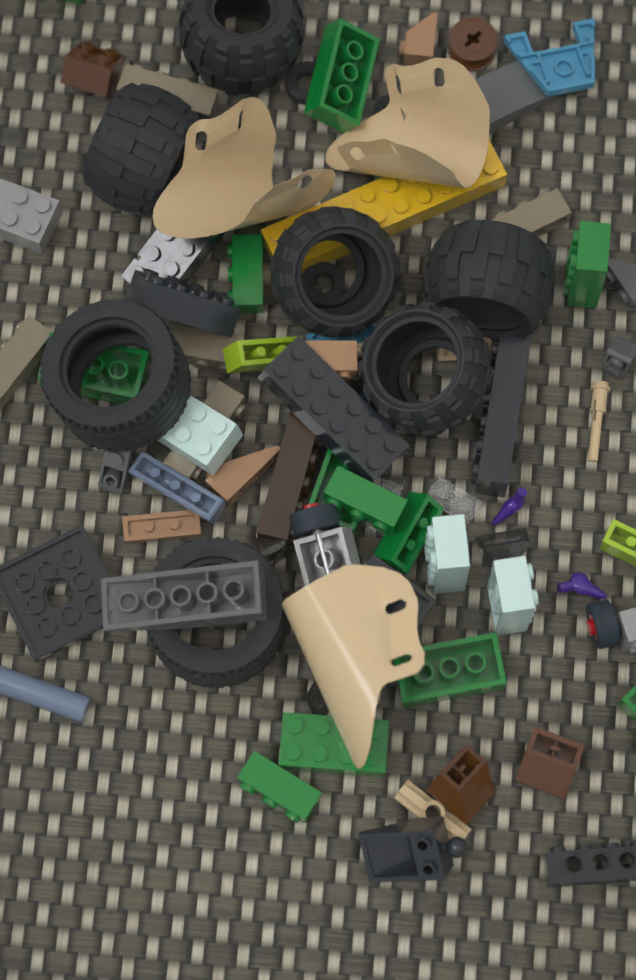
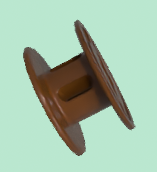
[448,17,497,72]

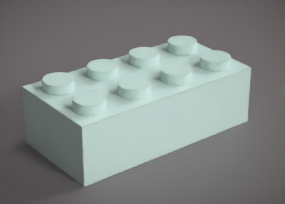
[157,395,243,476]
[424,514,470,594]
[487,556,538,636]

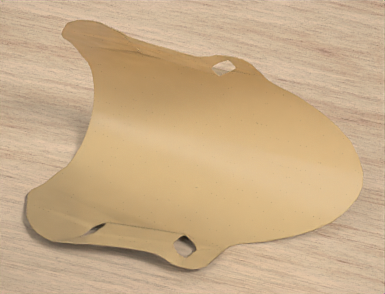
[326,58,490,188]
[153,97,335,238]
[282,564,425,769]

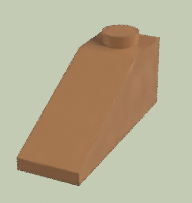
[205,445,280,508]

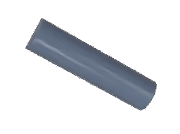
[128,451,226,524]
[0,666,92,724]

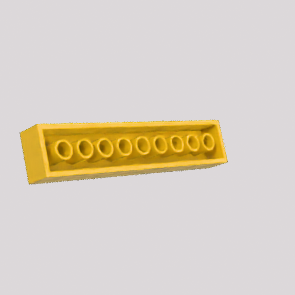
[261,140,507,274]

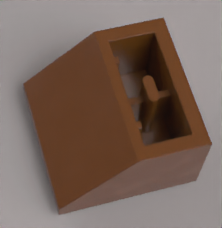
[60,41,126,97]
[515,727,585,800]
[426,744,495,826]

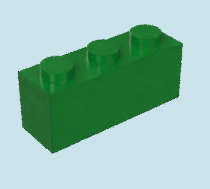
[227,234,264,314]
[323,466,408,534]
[374,491,444,574]
[237,751,322,824]

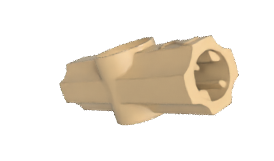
[394,780,472,840]

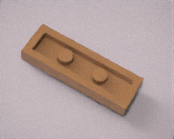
[122,510,202,544]

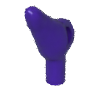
[492,487,527,526]
[557,572,607,599]

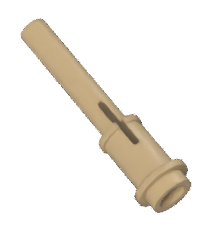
[588,381,611,462]

